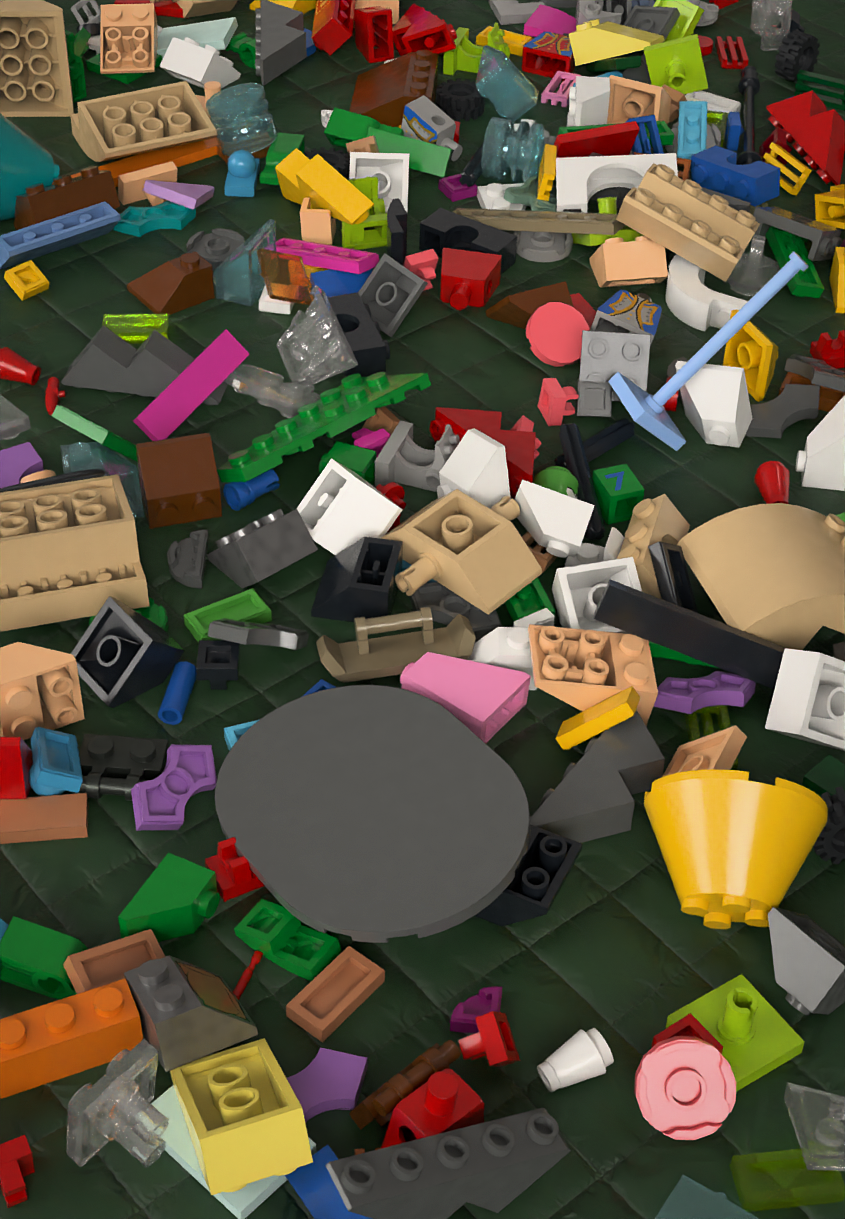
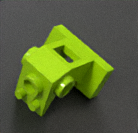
[443,23,510,75]
[342,177,387,250]

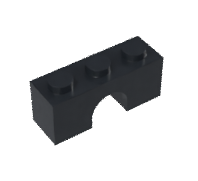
[419,208,517,274]
[320,293,390,377]

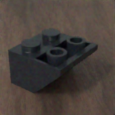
[311,537,403,622]
[474,824,583,926]

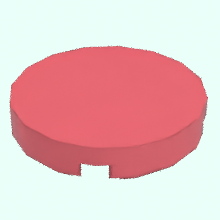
[526,302,590,367]
[634,1036,736,1140]

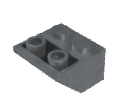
[207,509,318,588]

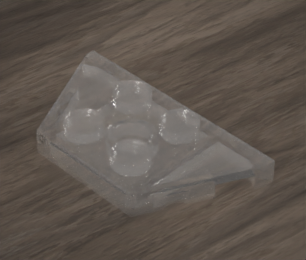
[276,285,358,389]

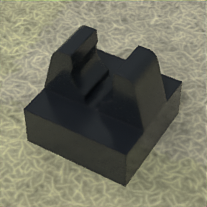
[196,640,240,690]

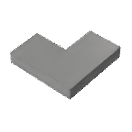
[488,0,545,25]

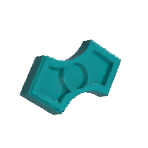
[114,201,196,237]

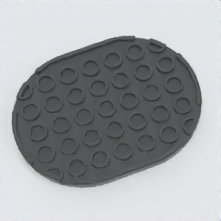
[215,685,531,943]

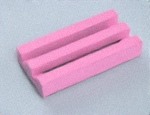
[541,71,581,108]

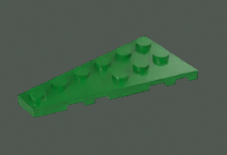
[217,372,432,482]

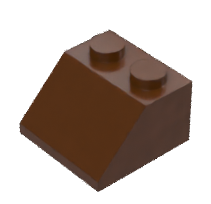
[136,433,222,529]

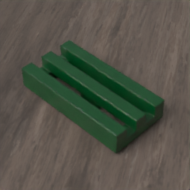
[794,70,845,111]

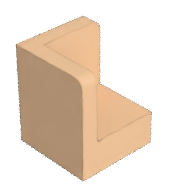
[300,198,336,245]

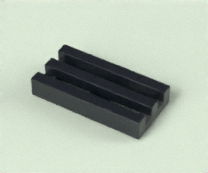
[648,542,698,613]

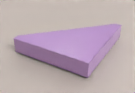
[143,180,215,210]

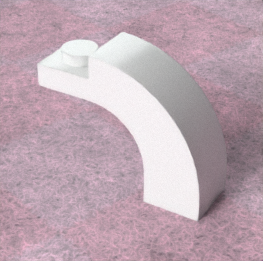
[665,254,748,332]

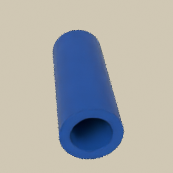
[158,662,197,725]

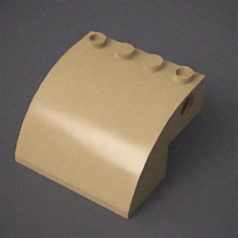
[677,503,845,650]

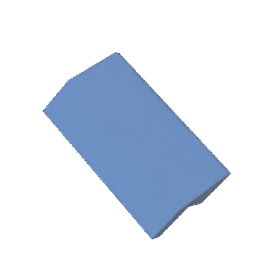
[0,201,121,270]

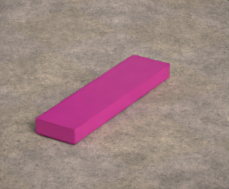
[264,238,379,274]
[133,329,250,441]

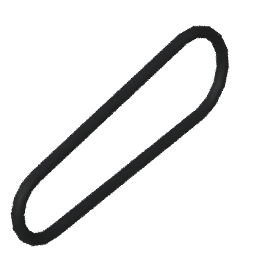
[0,469,105,492]

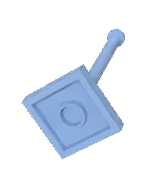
[608,251,809,451]

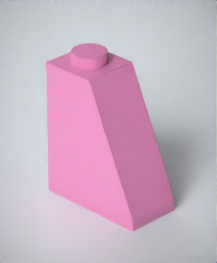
[400,652,531,744]

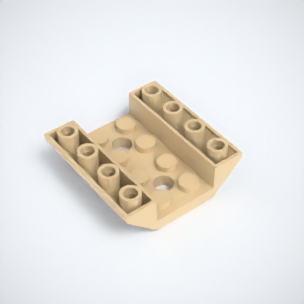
[616,163,760,282]

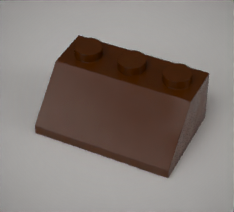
[14,166,121,230]

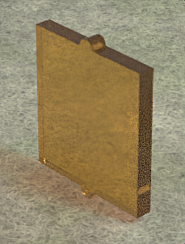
[256,248,315,306]

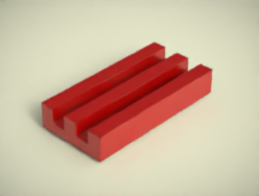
[715,36,749,69]

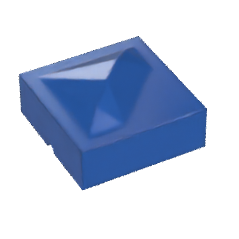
[725,112,744,151]

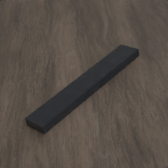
[594,579,788,689]

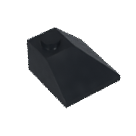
[71,596,185,708]

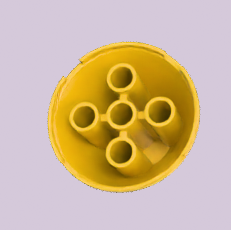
[644,769,828,929]

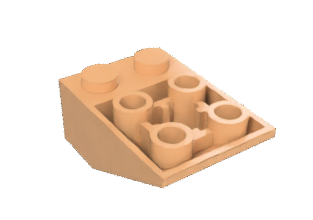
[100,3,158,74]
[528,624,658,726]

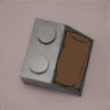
[124,955,258,1072]

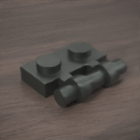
[70,734,169,801]

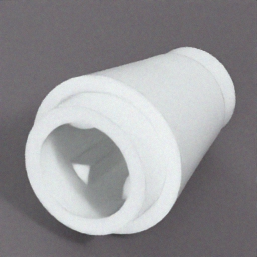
[537,1028,614,1093]

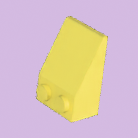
[569,19,665,66]
[170,1038,313,1196]

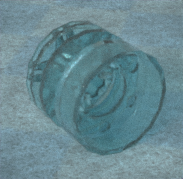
[206,83,278,156]
[481,117,545,183]

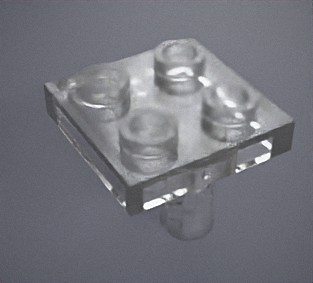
[67,1039,169,1168]

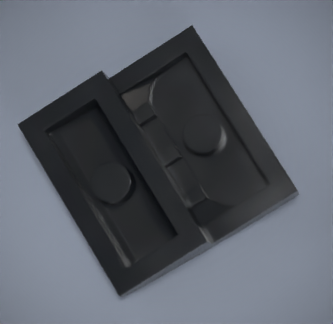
[387,198,407,265]

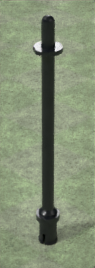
[736,66,762,165]

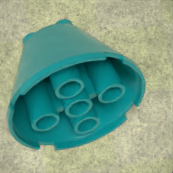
[0,113,60,221]

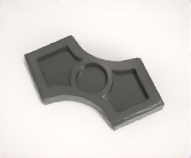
[784,353,845,392]
[746,384,820,438]
[409,582,502,640]
[208,618,309,650]

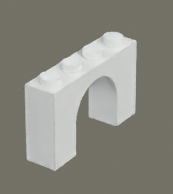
[556,153,678,213]

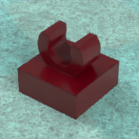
[759,126,792,165]

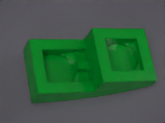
[234,899,342,981]

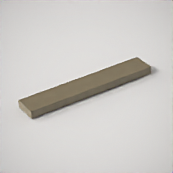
[452,208,625,235]

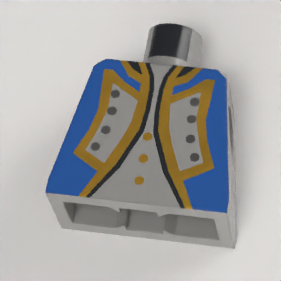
[401,95,463,161]
[590,290,662,347]

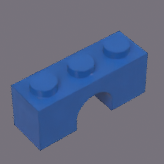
[691,145,780,206]

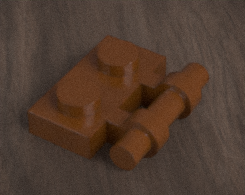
[349,1040,461,1130]

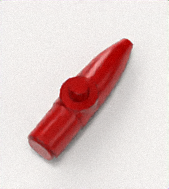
[45,377,66,415]

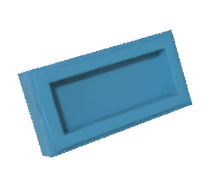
[224,150,260,197]
[29,727,83,796]

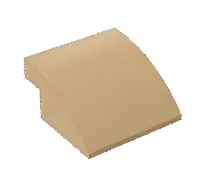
[0,0,75,117]
[71,81,217,162]
[0,474,150,632]

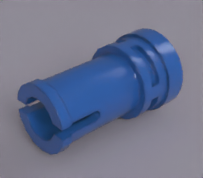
[223,469,279,511]

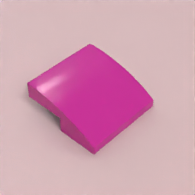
[523,4,576,37]

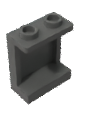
[752,207,842,261]

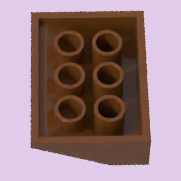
[350,50,438,127]

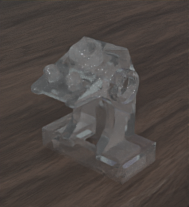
[750,0,792,51]

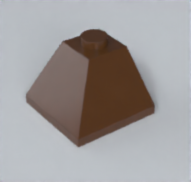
[127,252,214,318]
[485,281,574,330]

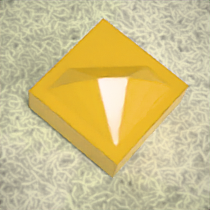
[4,260,50,301]

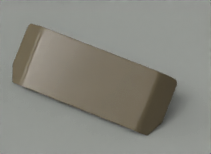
[316,607,476,682]

